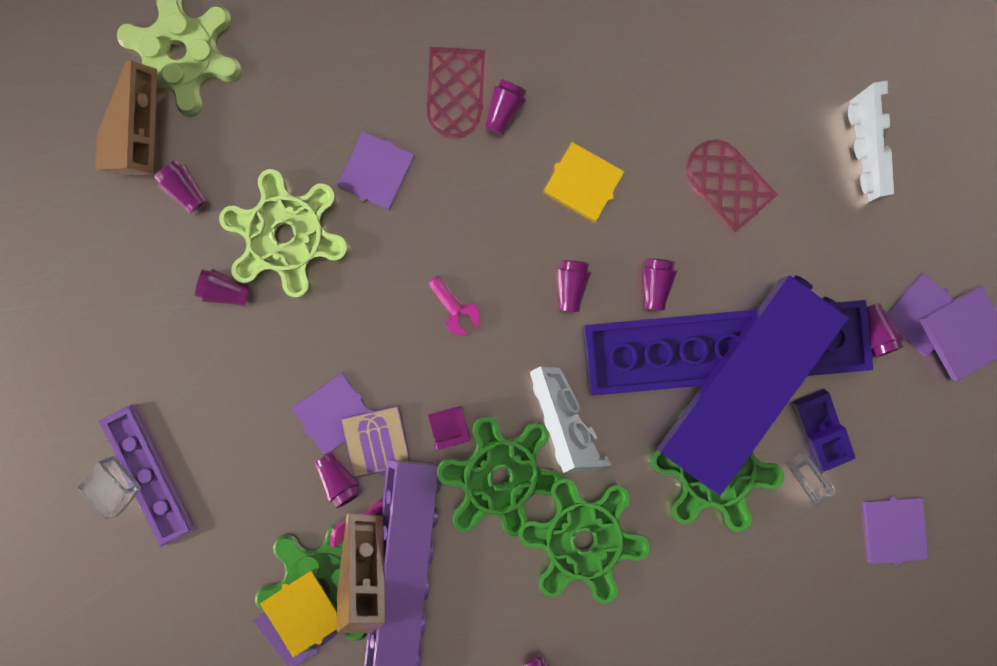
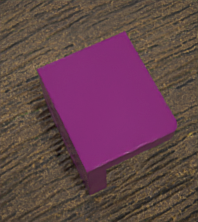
[428,405,471,450]

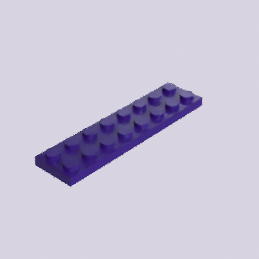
[584,300,873,396]

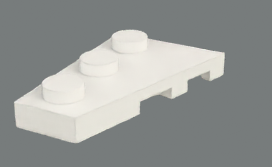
[848,80,894,202]
[530,366,612,473]

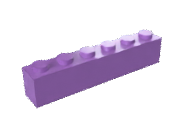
[364,459,441,666]

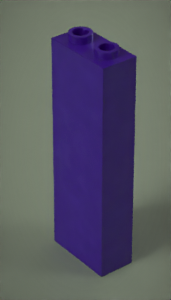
[656,275,849,496]

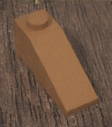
[95,60,157,176]
[337,514,385,633]

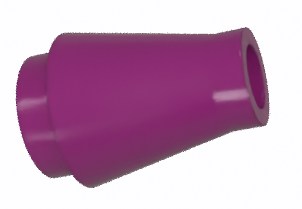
[485,79,527,135]
[155,160,207,214]
[642,258,677,310]
[557,260,591,312]
[194,268,250,306]
[867,303,904,358]
[314,453,361,508]

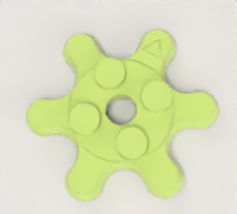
[117,0,242,116]
[219,169,347,297]

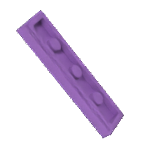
[99,404,195,547]

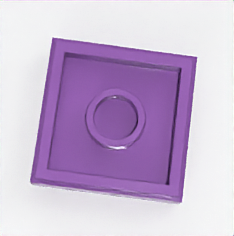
[919,285,997,381]

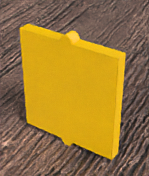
[543,142,624,222]
[260,570,337,657]

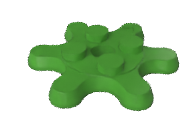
[437,416,562,536]
[652,451,784,532]
[518,478,651,604]
[255,524,368,653]

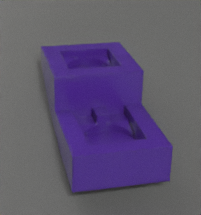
[792,389,856,472]

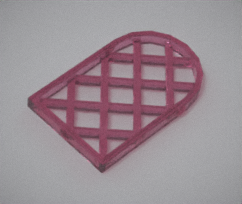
[426,47,485,139]
[686,139,778,232]

